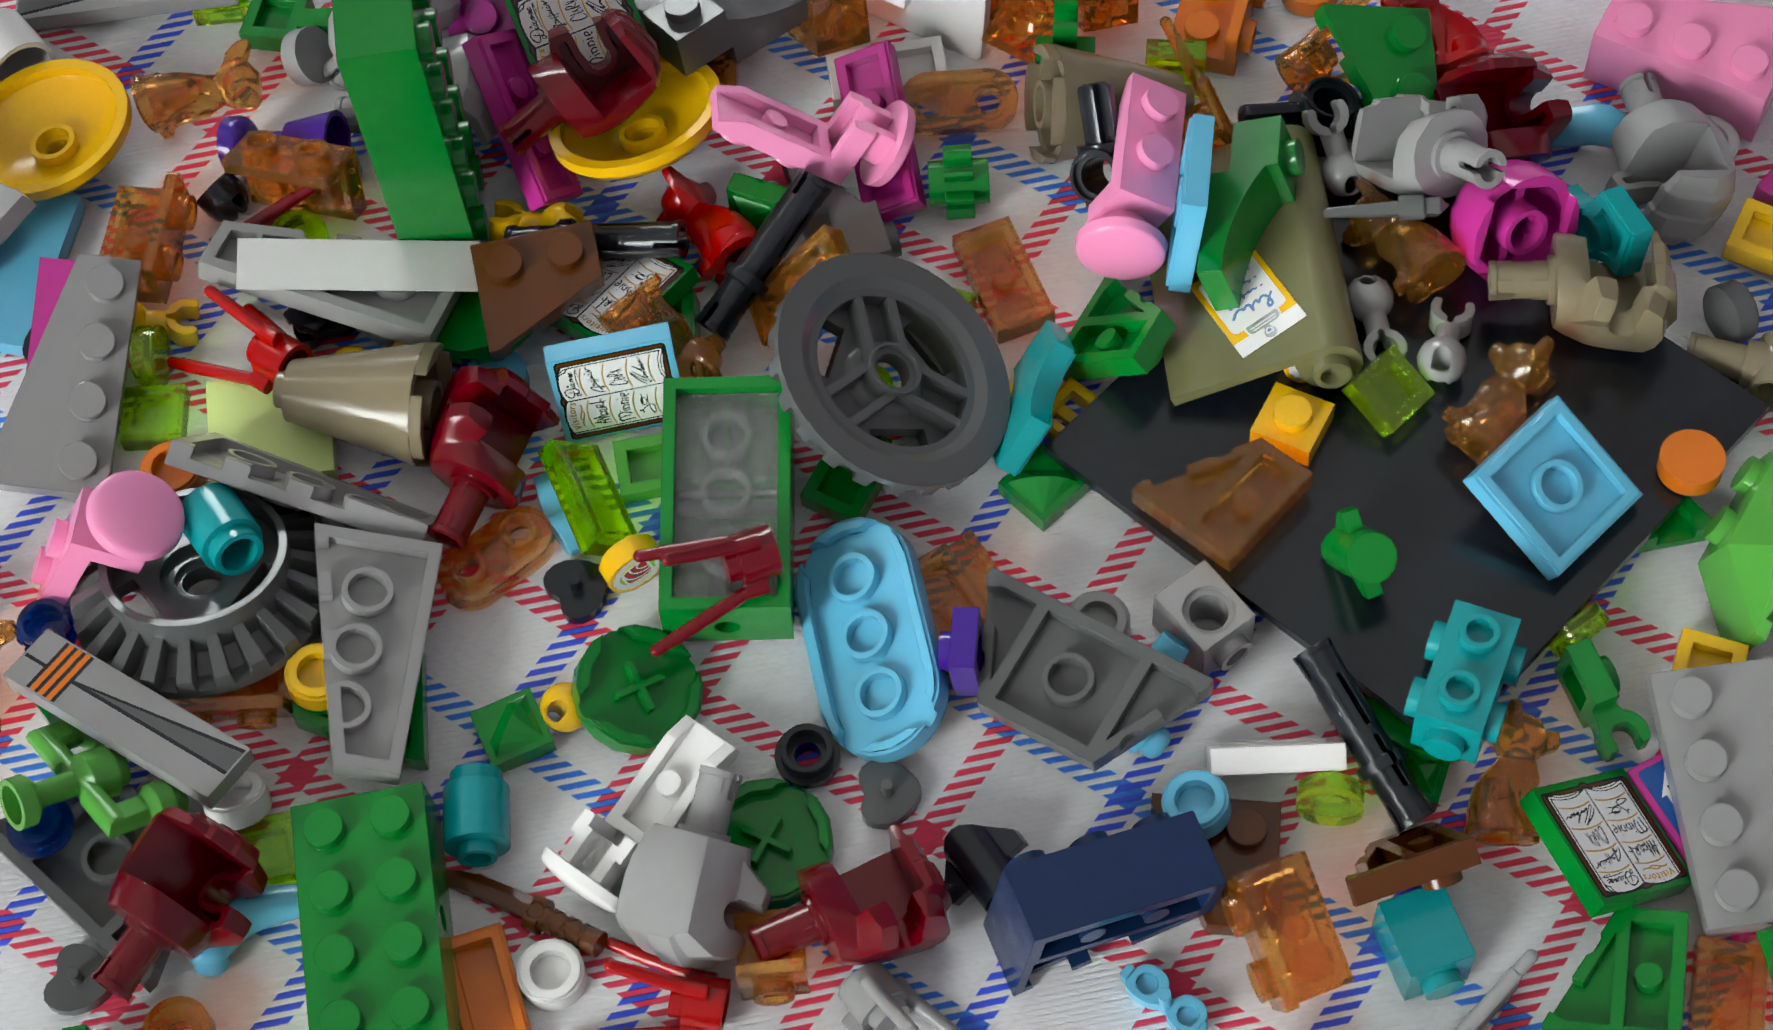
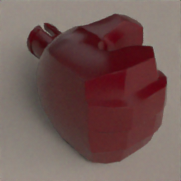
[1434,50,1573,164]
[90,806,268,1002]
[747,824,952,968]

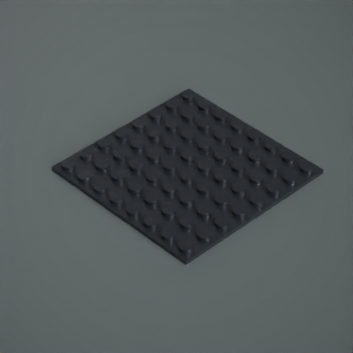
[1045,178,1770,728]

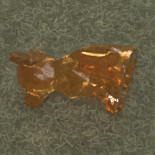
[130,39,263,139]
[1342,177,1466,304]
[596,273,726,378]
[1442,336,1556,465]
[1462,699,1560,847]

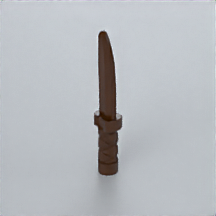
[447,870,608,957]

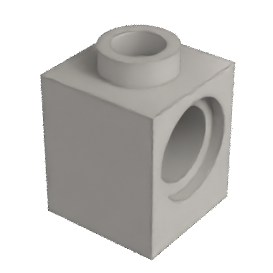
[1152,560,1256,676]

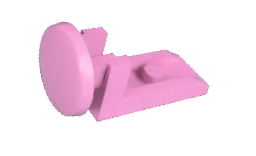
[1075,72,1187,280]
[710,85,916,187]
[30,470,185,612]

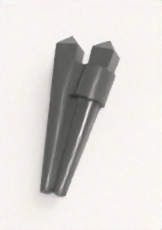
[1323,194,1449,221]

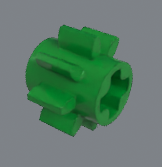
[927,144,990,220]

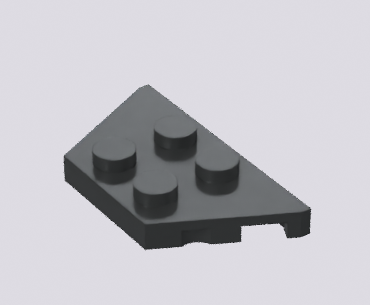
[977,567,1214,771]
[0,784,172,993]

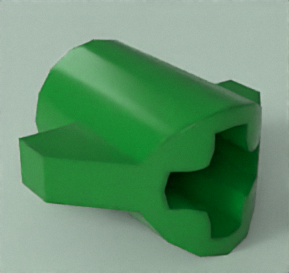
[1321,506,1398,600]

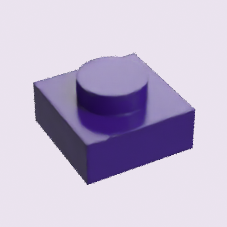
[938,607,983,696]

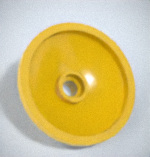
[548,55,721,180]
[0,59,132,202]

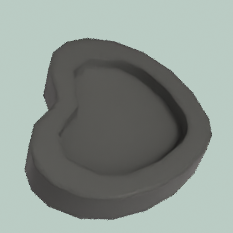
[858,761,922,830]
[43,943,113,1016]

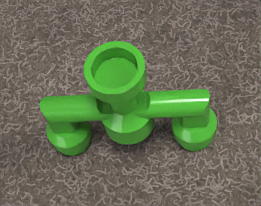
[0,720,189,839]

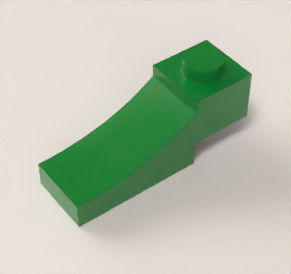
[1197,115,1306,311]

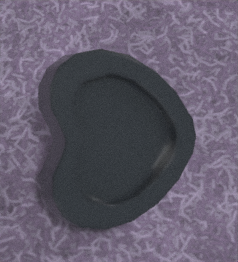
[543,559,609,624]

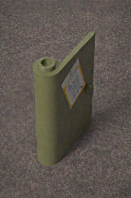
[1150,125,1363,406]

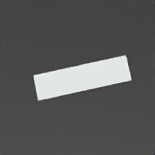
[236,238,480,292]

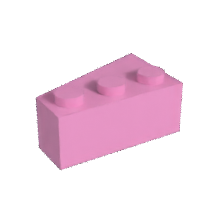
[1583,0,1773,142]

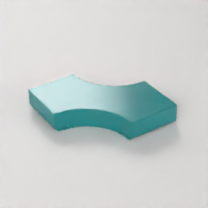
[1568,184,1654,277]
[993,319,1076,476]

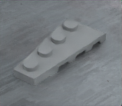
[198,220,462,345]
[0,253,143,499]
[164,432,438,543]
[314,523,443,785]
[1645,658,1773,938]

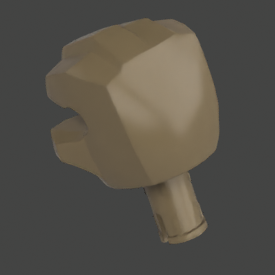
[1487,231,1677,353]

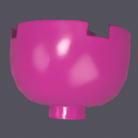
[1449,159,1580,281]

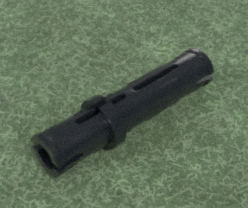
[694,168,832,342]
[504,218,689,260]
[1293,637,1436,833]

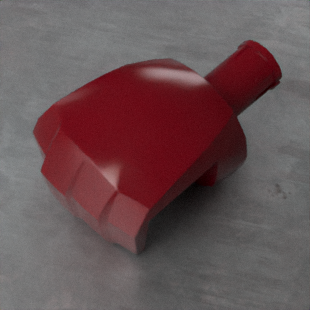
[496,8,662,157]
[428,366,560,550]

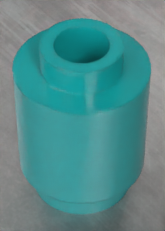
[182,483,264,576]
[443,763,511,867]

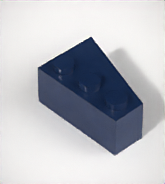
[983,811,1227,996]

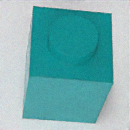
[1372,888,1476,1001]

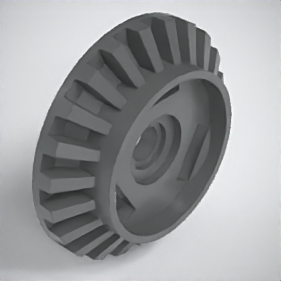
[767,252,1011,496]
[70,487,321,699]

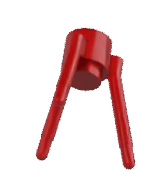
[167,285,313,395]
[604,937,732,1030]

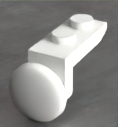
[541,715,740,913]

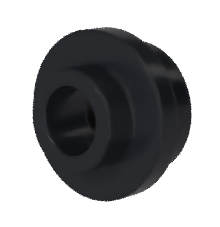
[774,723,841,789]

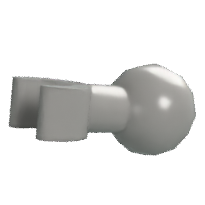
[1302,99,1367,197]
[1347,275,1408,372]
[1417,297,1475,384]

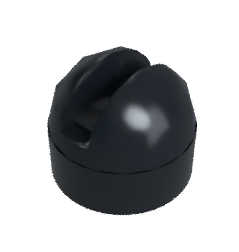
[196,170,249,222]

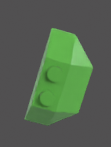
[1698,450,1773,651]

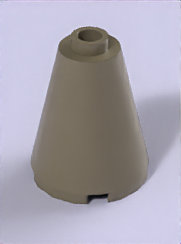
[1024,43,1195,164]
[273,342,453,467]

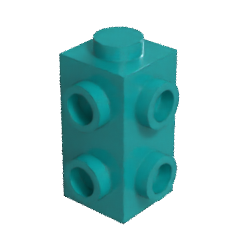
[1403,599,1528,764]

